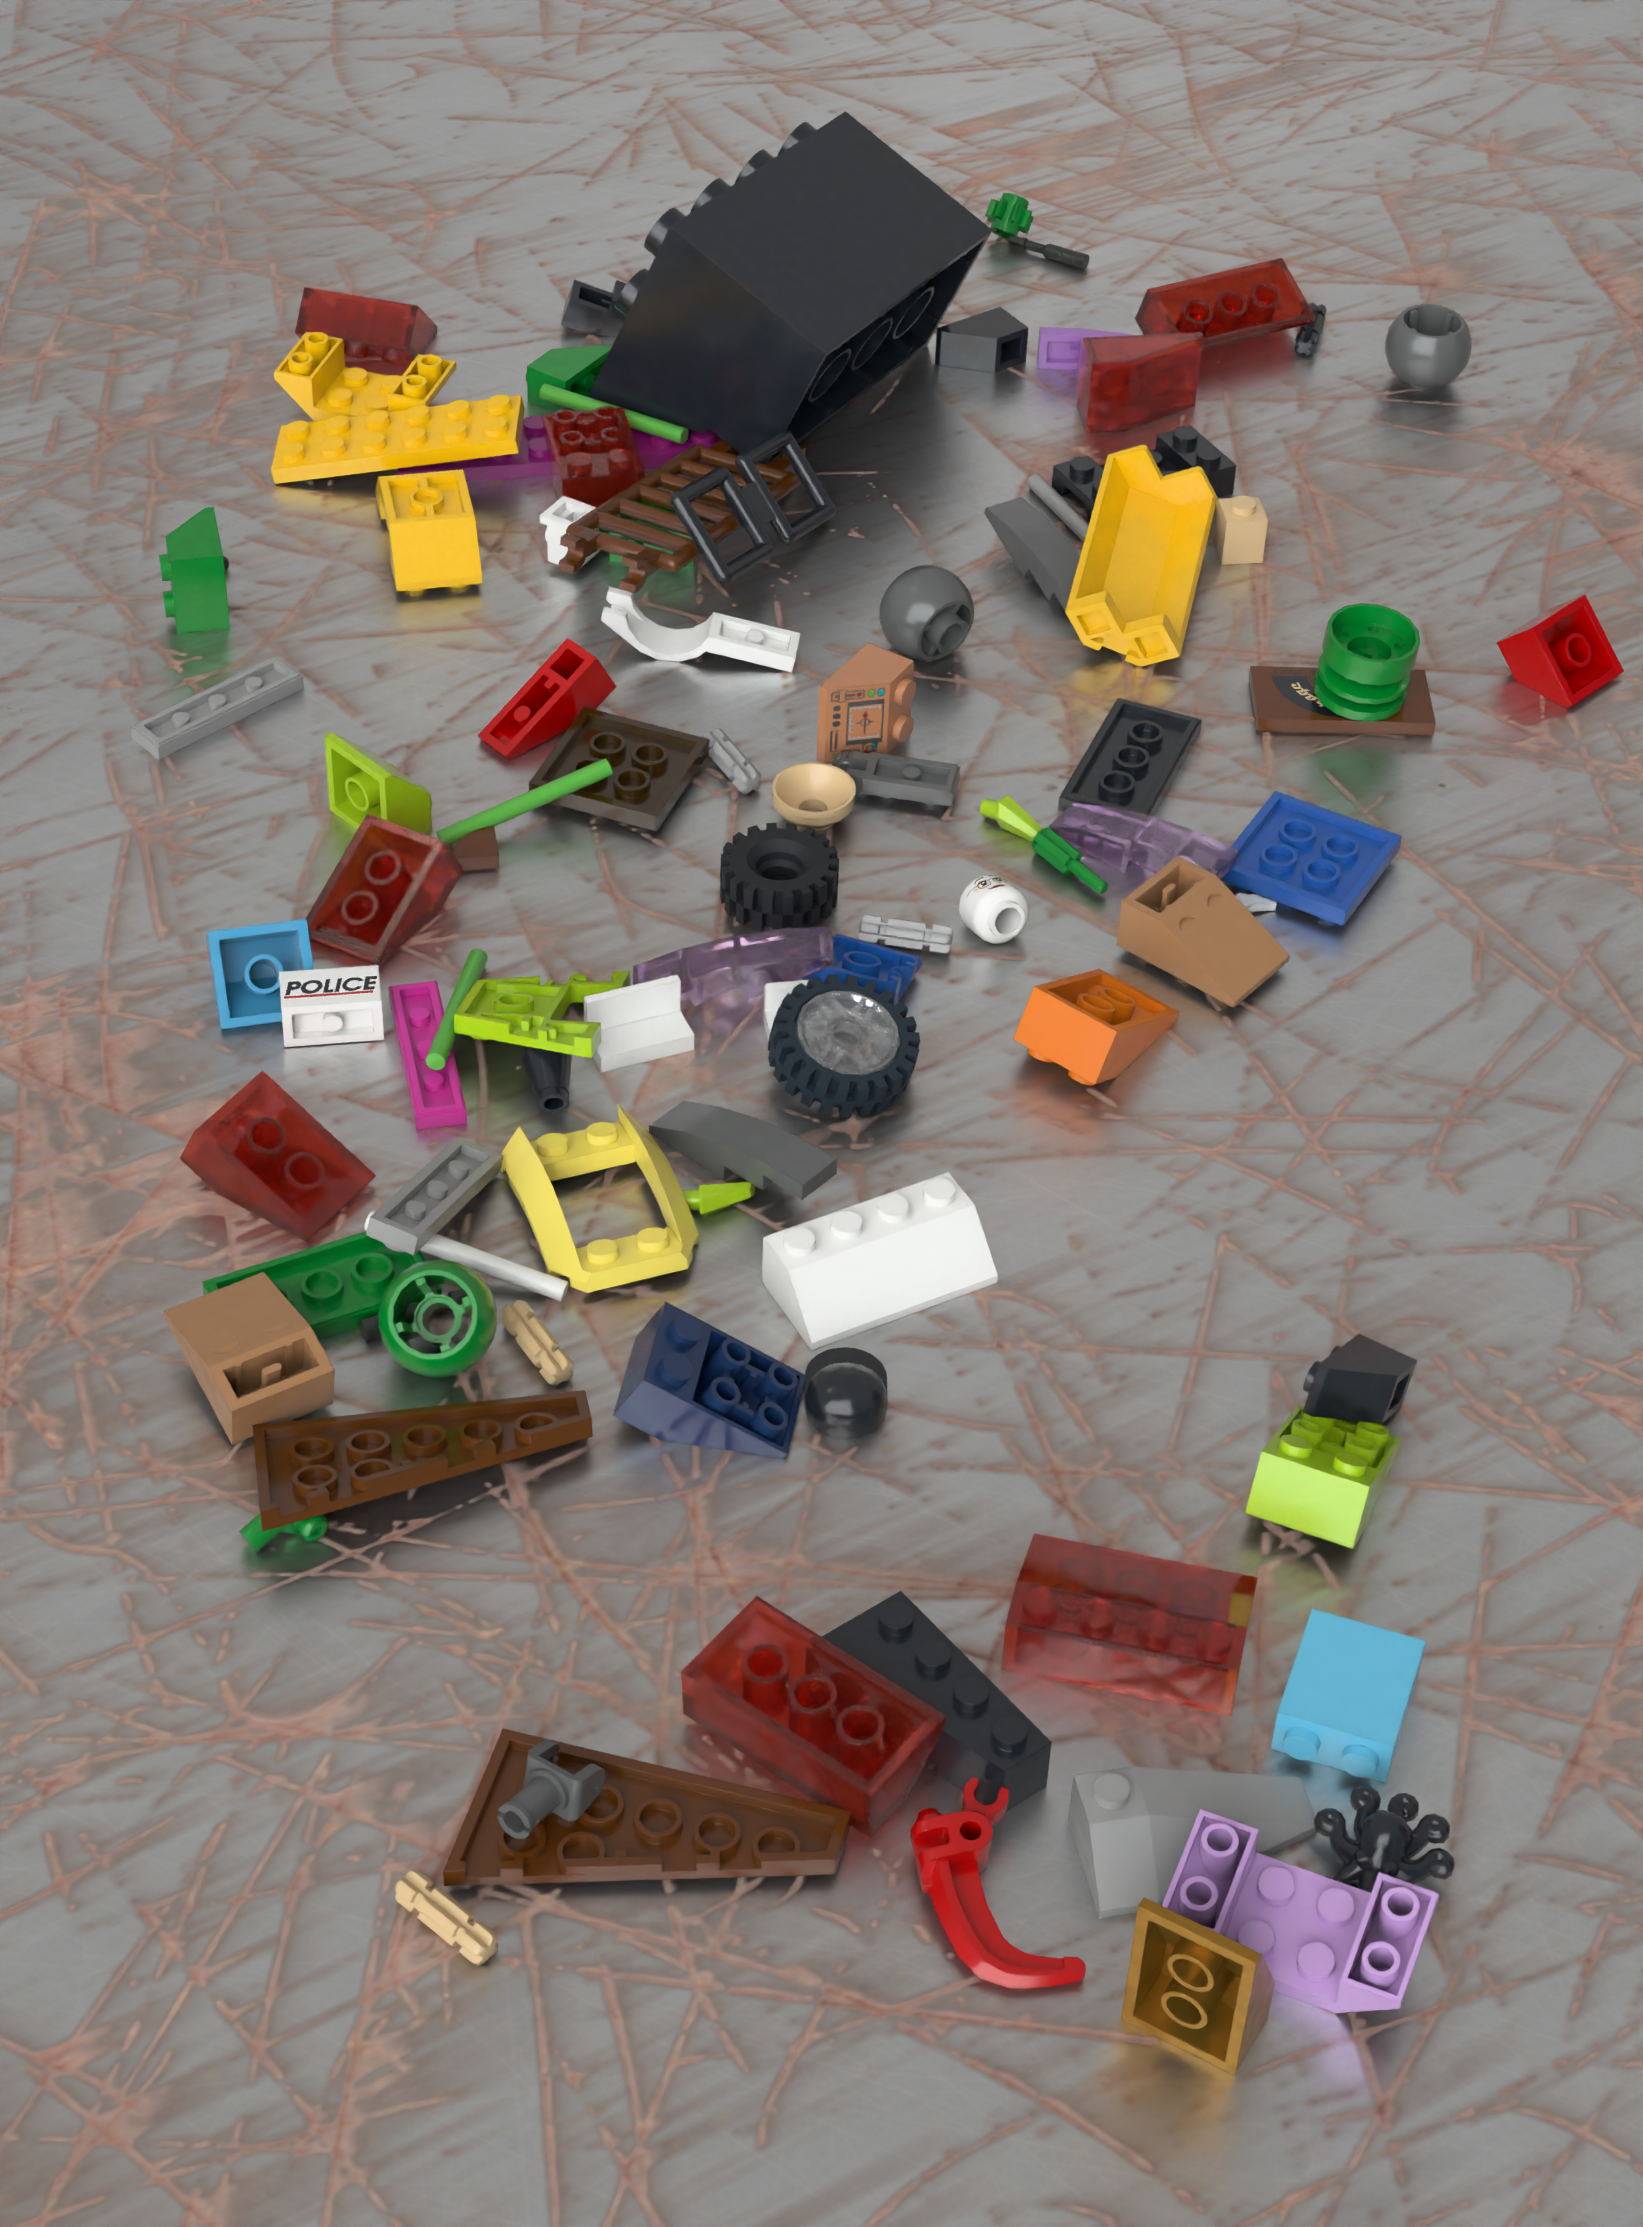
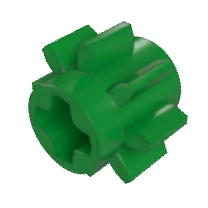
[985,193,1034,239]

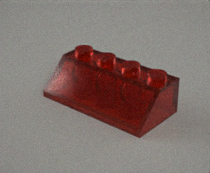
[1135,258,1316,350]
[681,1596,946,1838]

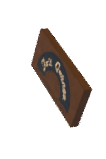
[1249,666,1436,736]

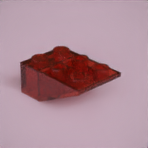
[542,406,645,507]

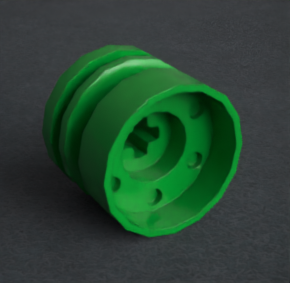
[1313,603,1420,722]

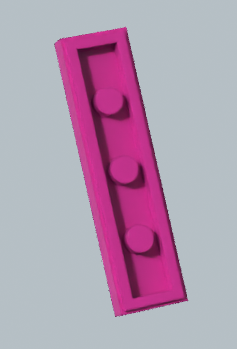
[388,981,467,1130]

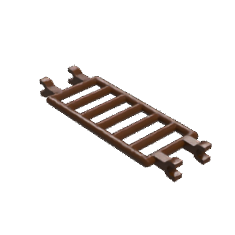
[558,439,806,594]

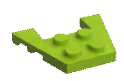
[454,971,631,1058]

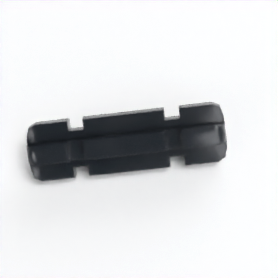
[1294,302,1327,356]

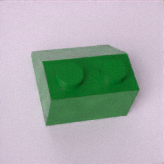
[159,507,230,634]

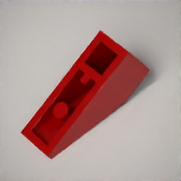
[477,638,617,761]

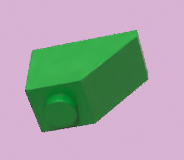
[526,345,611,416]

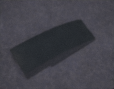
[561,279,626,337]

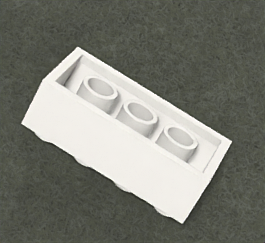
[762,1172,998,1351]

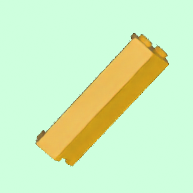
[1065,445,1218,667]

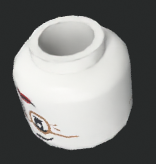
[959,874,1029,944]

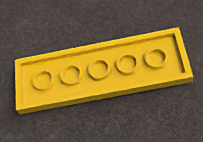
[271,395,525,484]

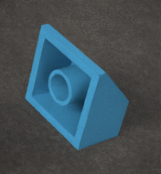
[206,919,314,1030]

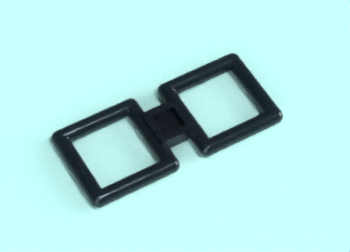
[670,430,836,584]

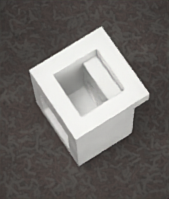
[540,495,600,566]

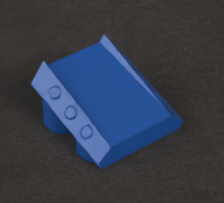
[802,933,922,1033]

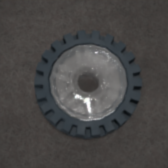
[767,974,920,1118]

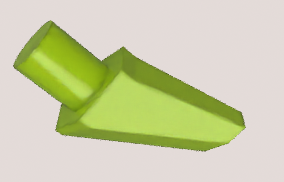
[980,795,1043,842]
[682,1182,755,1216]

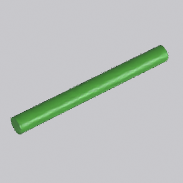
[539,383,688,444]
[436,758,613,848]
[425,949,488,1070]

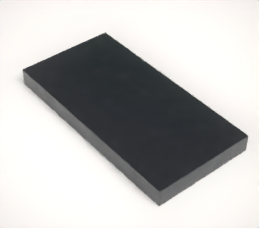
[1058,698,1202,833]

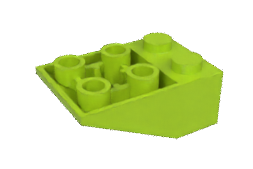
[1245,1405,1402,1549]

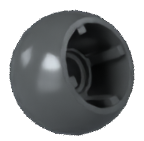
[1385,304,1472,389]
[879,565,974,661]

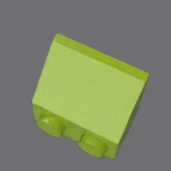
[324,732,432,853]

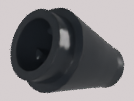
[522,1047,572,1113]

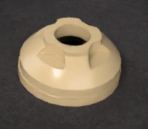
[772,762,856,831]

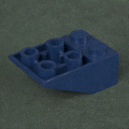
[613,1301,806,1459]

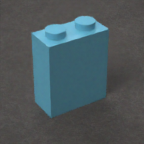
[1271,1608,1426,1783]

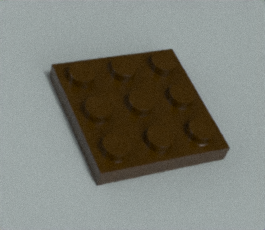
[529,707,709,831]

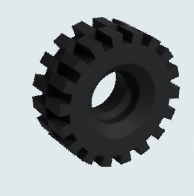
[720,822,839,934]

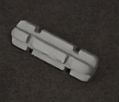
[702,728,761,794]
[859,914,953,955]

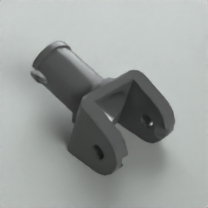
[497,1739,605,1839]

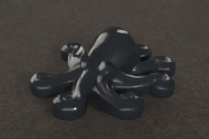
[1314,1785,1455,1893]

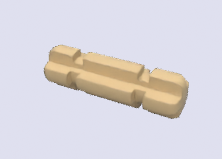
[502,1300,573,1386]
[395,1870,498,1965]

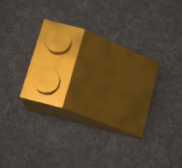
[1121,1897,1275,2075]

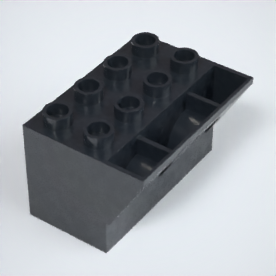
[588,111,993,465]

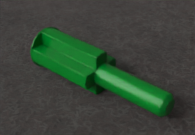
[1032,827,1108,895]

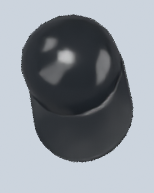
[804,1347,888,1440]

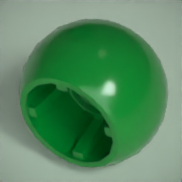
[378,1259,497,1378]

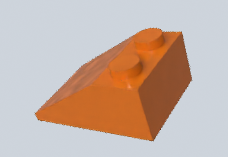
[1013,969,1180,1085]

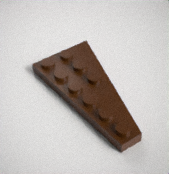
[253,1390,593,1532]
[443,1728,852,1886]

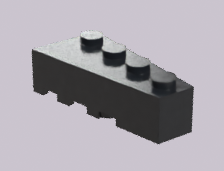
[806,1591,1052,1811]

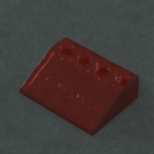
[1001,1533,1258,1716]

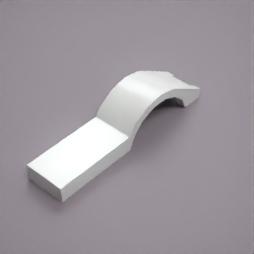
[601,586,800,672]

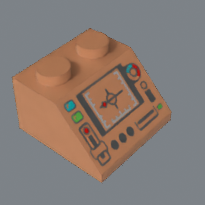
[817,643,916,763]

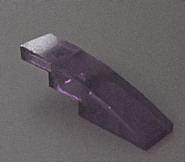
[1049,803,1239,880]
[633,926,834,1006]

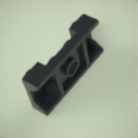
[1052,425,1237,522]

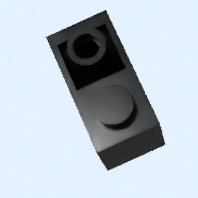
[935,307,1029,373]
[1303,1334,1417,1423]

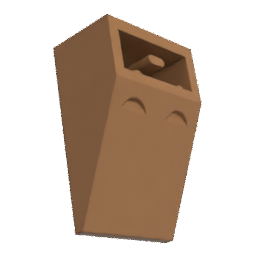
[1116,856,1290,1008]
[163,1272,335,1444]

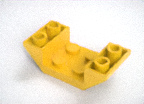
[274,332,457,421]
[376,469,482,592]

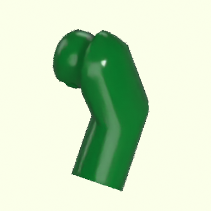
[239,1513,328,1552]

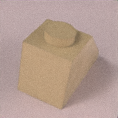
[1210,495,1268,565]

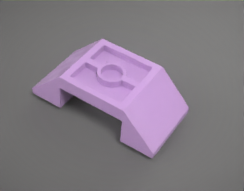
[1162,1809,1439,2013]

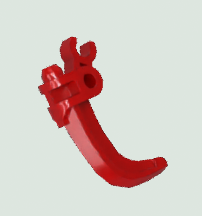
[910,1777,1086,1989]

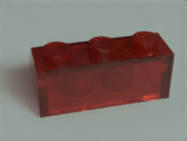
[295,287,438,366]

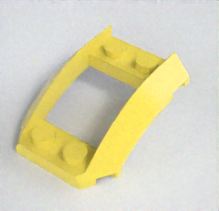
[500,1104,699,1293]

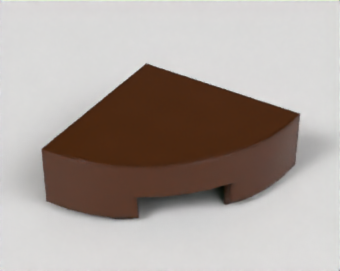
[452,826,499,872]

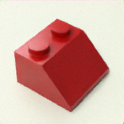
[1497,594,1624,708]

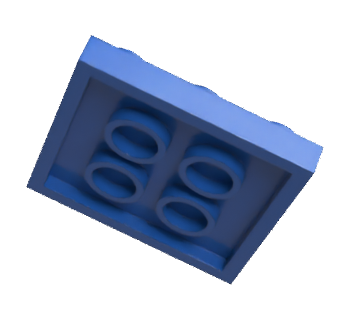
[1215,791,1402,926]

